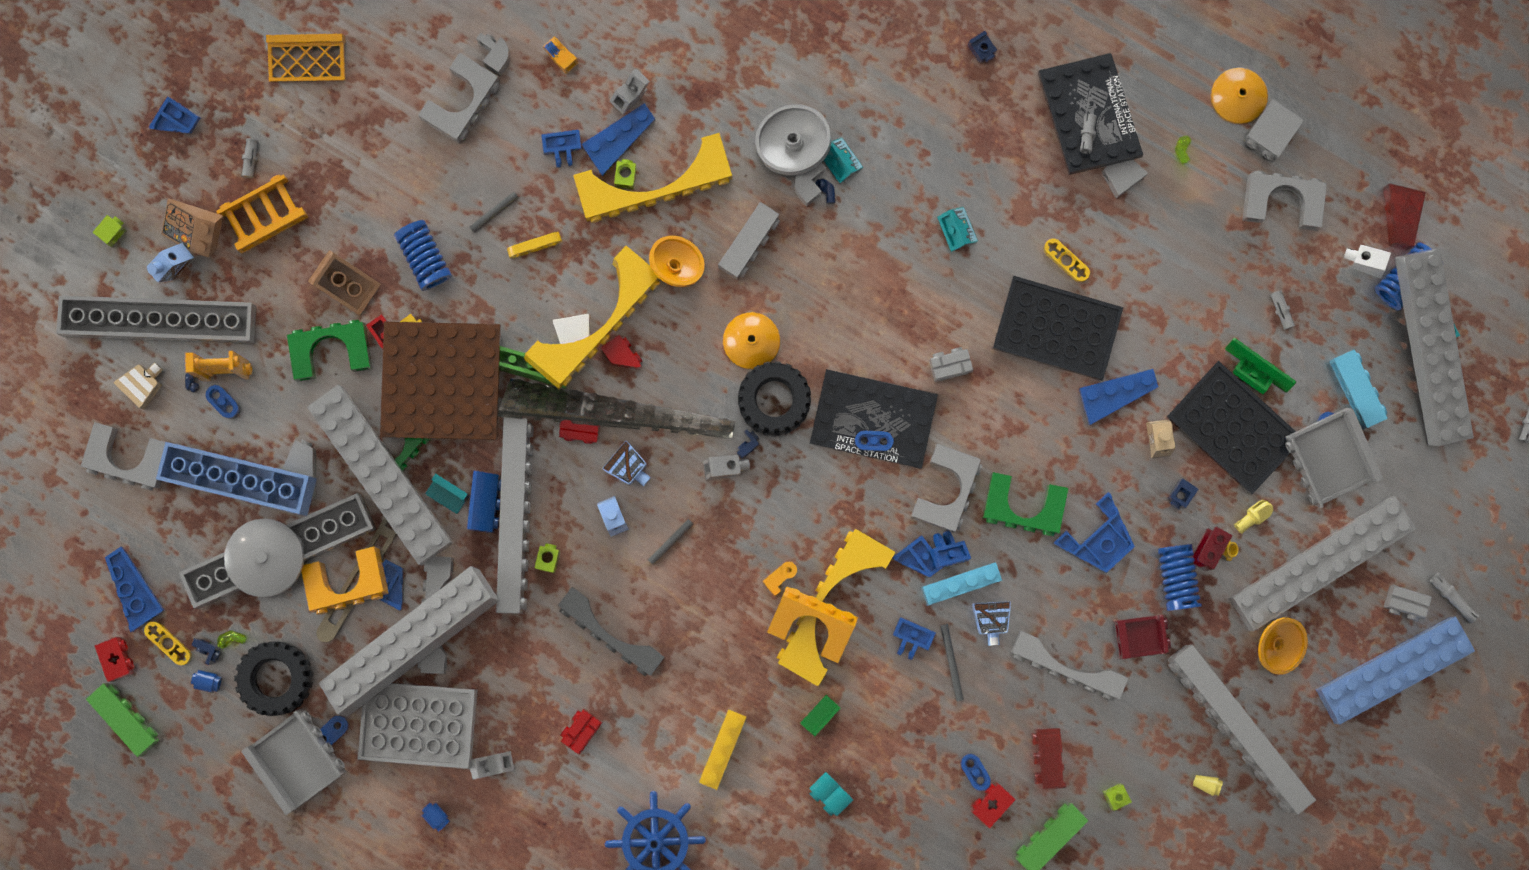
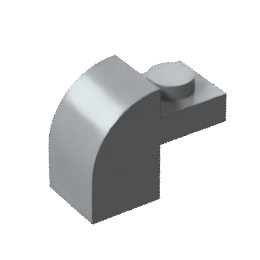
[476,33,510,76]
[609,69,650,114]
[795,163,826,207]
[470,751,514,779]

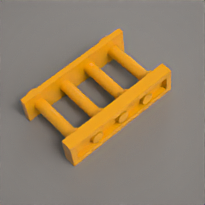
[216,174,308,254]
[185,351,252,382]

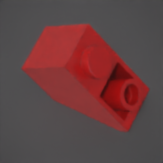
[601,335,643,370]

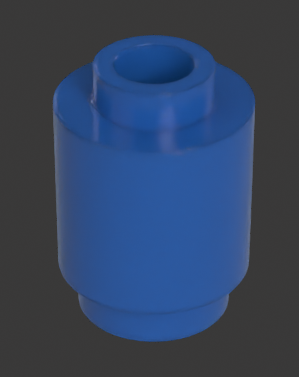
[191,670,222,693]
[421,802,450,832]

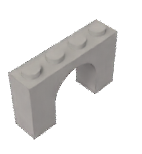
[418,53,500,144]
[1242,171,1327,231]
[80,422,165,491]
[911,444,982,533]

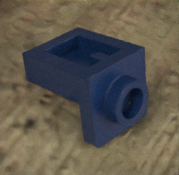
[737,429,759,459]
[191,638,221,665]

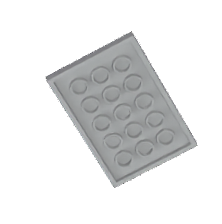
[358,683,477,769]

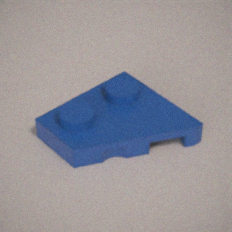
[149,96,201,134]
[892,535,943,578]
[379,559,404,611]

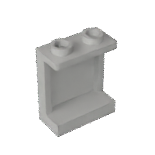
[1244,99,1304,161]

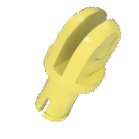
[1234,500,1273,534]

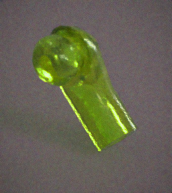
[1175,135,1191,165]
[217,630,247,648]

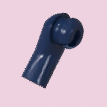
[815,178,836,204]
[185,373,199,393]

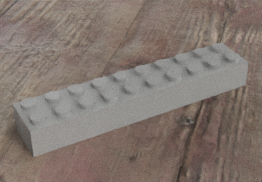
[1395,249,1474,446]
[56,296,256,344]
[307,384,453,565]
[496,418,534,614]
[179,493,377,609]
[1229,496,1416,631]
[319,566,500,717]
[1167,645,1316,815]

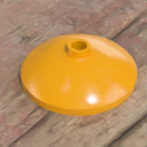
[1211,68,1268,124]
[649,236,705,287]
[723,312,780,369]
[1258,617,1308,675]

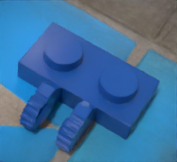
[541,130,582,167]
[930,530,971,569]
[893,617,936,660]

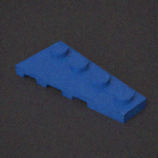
[581,103,655,177]
[1079,369,1158,425]
[105,547,165,632]

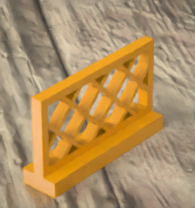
[266,34,345,82]

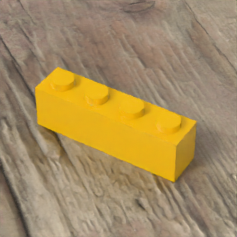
[699,709,746,790]

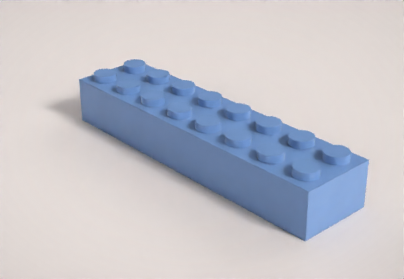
[156,442,317,516]
[1316,617,1475,724]

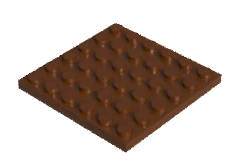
[380,321,501,440]

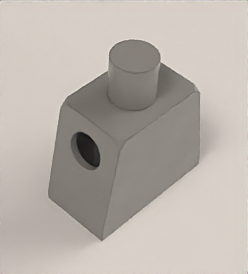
[1102,160,1148,199]
[703,455,750,480]

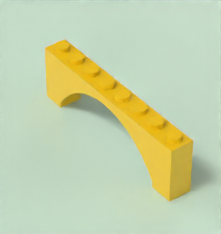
[573,133,732,223]
[524,246,660,389]
[776,529,895,686]

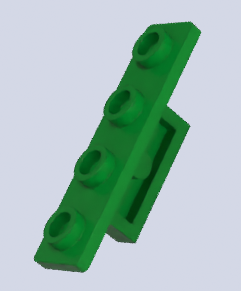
[1225,338,1296,395]

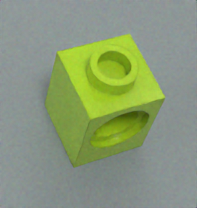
[614,159,637,190]
[92,215,126,247]
[535,543,560,573]
[1102,783,1132,811]

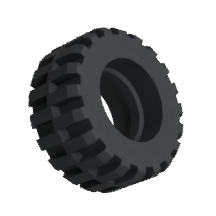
[738,361,811,437]
[234,642,313,716]

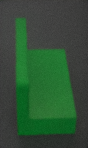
[800,695,841,737]

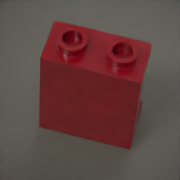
[1191,526,1233,571]
[1114,615,1171,659]

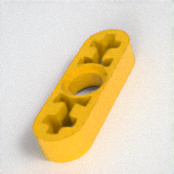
[507,232,562,259]
[1043,239,1090,283]
[144,622,192,665]

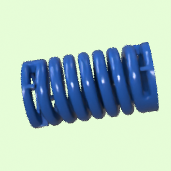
[394,220,452,291]
[1375,242,1431,310]
[1158,544,1202,611]

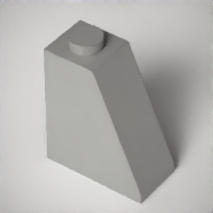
[282,439,316,499]

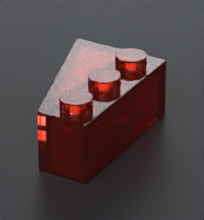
[1383,183,1426,251]
[1031,728,1067,789]

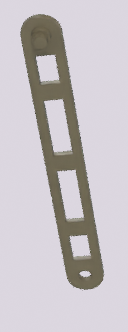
[316,517,397,643]

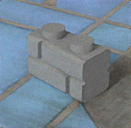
[929,347,973,382]
[1384,585,1431,621]

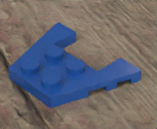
[1053,492,1135,573]

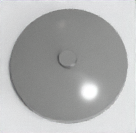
[755,104,831,175]
[224,519,304,597]

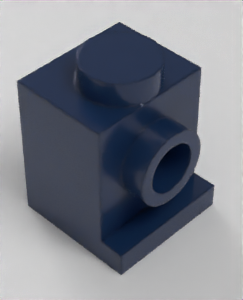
[968,31,997,64]
[1168,478,1199,510]

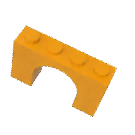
[301,546,389,615]
[767,587,858,663]

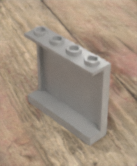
[1285,408,1383,508]
[241,709,347,815]

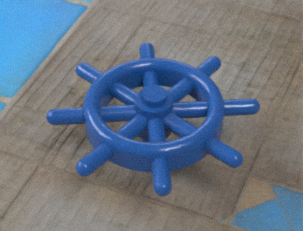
[605,791,706,870]

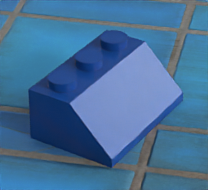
[467,471,501,533]

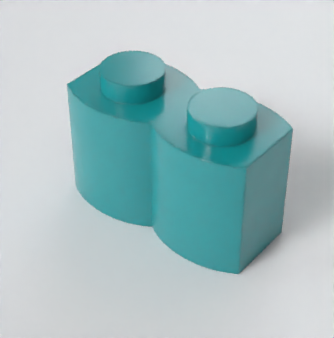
[809,772,853,816]

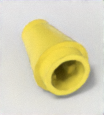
[1193,775,1223,796]

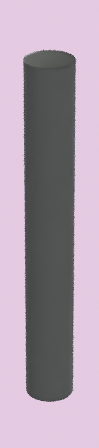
[469,192,518,232]
[648,519,693,565]

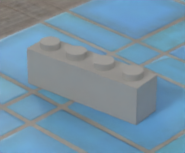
[718,202,780,280]

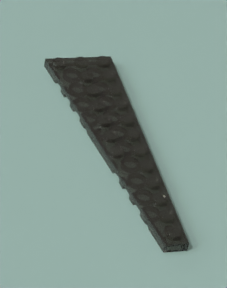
[498,378,736,438]

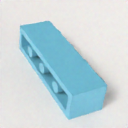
[1329,349,1388,430]
[921,562,1002,606]

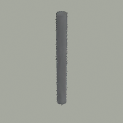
[940,624,964,701]

